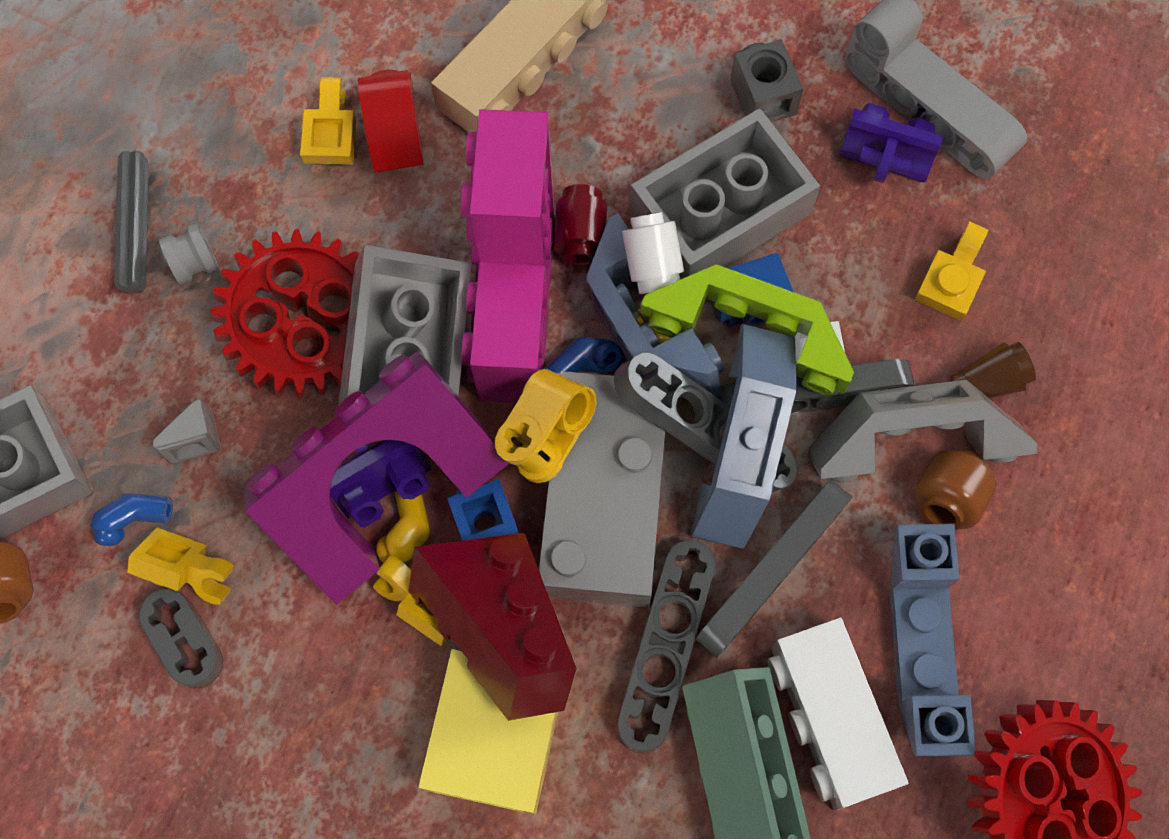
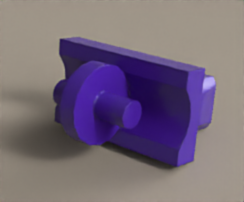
[839,103,943,183]
[330,440,431,528]

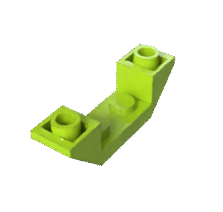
[641,264,854,395]

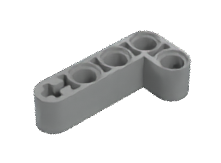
[846,0,1027,179]

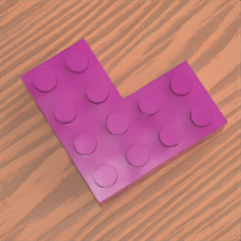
[461,109,555,403]

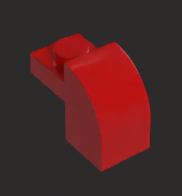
[358,70,424,173]

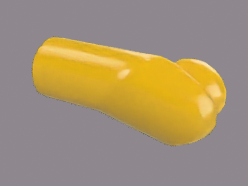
[376,491,430,563]

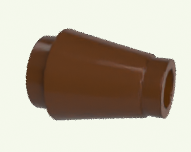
[950,342,1036,398]

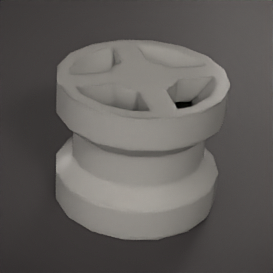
[159,223,220,286]

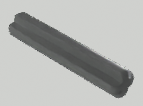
[114,150,148,294]

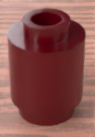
[554,184,607,265]

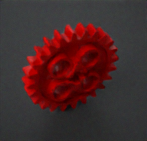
[210,229,359,398]
[967,700,1142,839]

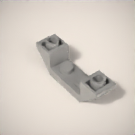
[809,380,1038,482]

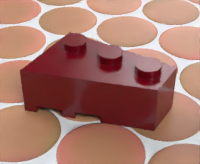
[408,533,577,721]

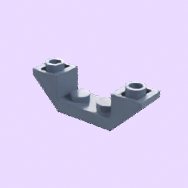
[586,213,725,397]
[690,324,796,549]
[889,524,976,757]

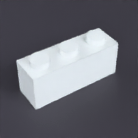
[768,618,909,810]

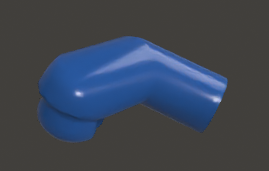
[544,337,623,375]
[90,493,173,546]

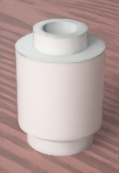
[622,212,684,294]

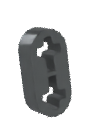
[139,589,223,688]

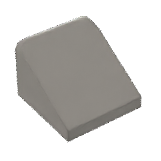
[153,399,221,464]

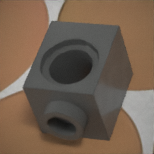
[730,39,803,123]

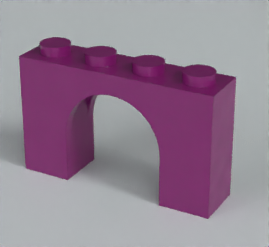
[244,350,509,605]

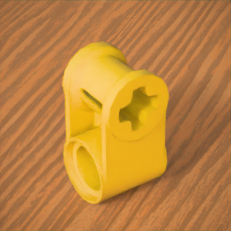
[495,369,597,483]

